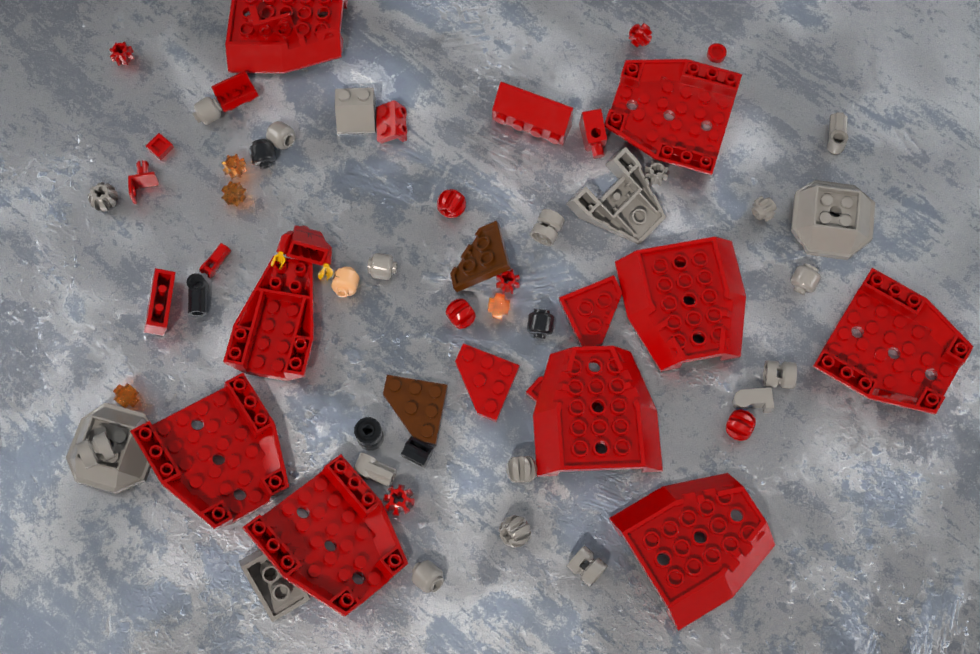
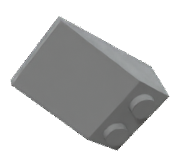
[238,549,310,622]

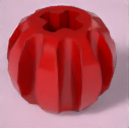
[437,189,466,218]
[446,298,476,329]
[726,409,756,441]
[383,484,415,516]

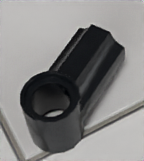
[186,273,209,316]

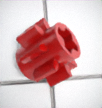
[629,23,652,47]
[109,42,134,66]
[496,269,520,294]

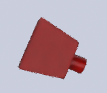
[579,109,607,159]

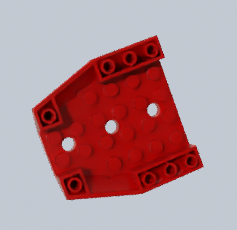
[225,0,348,74]
[604,59,742,175]
[615,237,746,372]
[813,268,974,415]
[533,346,663,477]
[130,373,289,529]
[243,454,408,617]
[609,473,775,631]

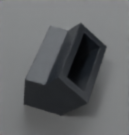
[401,436,434,468]

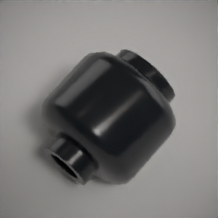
[249,139,276,169]
[527,309,554,339]

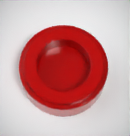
[707,43,727,63]

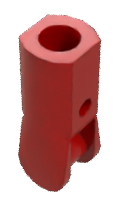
[199,243,231,279]

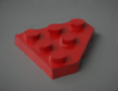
[559,275,622,347]
[455,343,520,422]

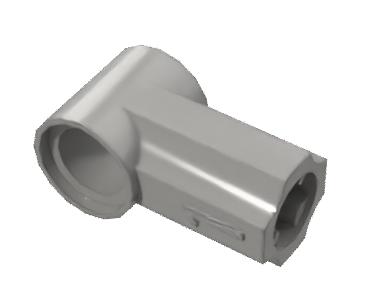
[827,112,848,154]
[353,453,397,487]

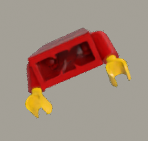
[271,225,333,280]

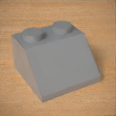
[335,88,376,134]

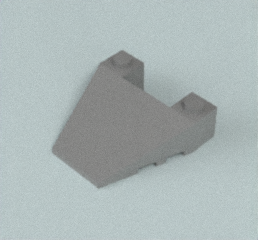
[566,147,666,245]

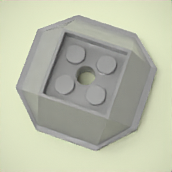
[791,180,875,260]
[66,403,151,494]

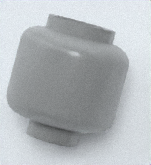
[192,97,223,125]
[266,121,295,150]
[368,253,397,280]
[790,263,821,295]
[412,560,444,593]

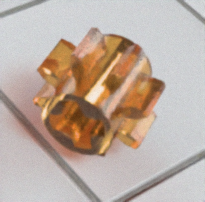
[222,154,247,179]
[221,181,246,207]
[488,293,510,320]
[113,383,139,408]

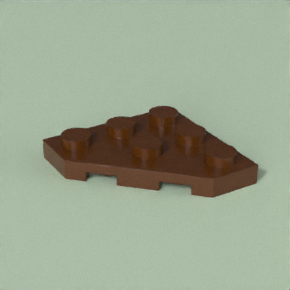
[450,220,511,292]
[383,375,448,446]

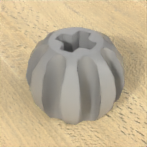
[88,182,118,212]
[506,456,537,483]
[499,515,531,548]

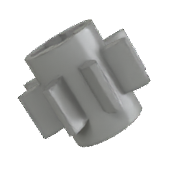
[644,161,668,186]
[751,196,777,222]

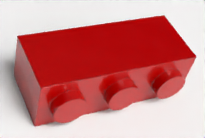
[144,268,176,336]

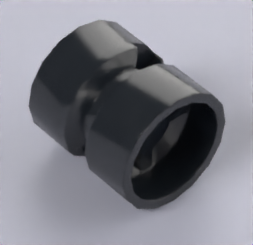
[354,417,384,451]

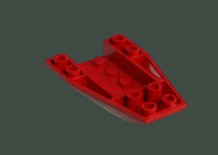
[223,256,314,381]

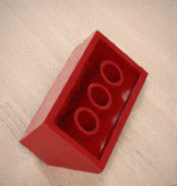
[492,82,573,145]

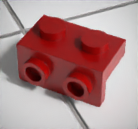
[211,71,258,112]
[376,100,408,144]

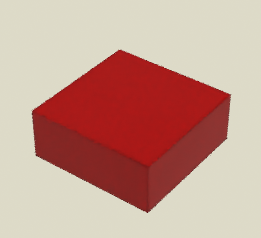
[146,133,174,161]

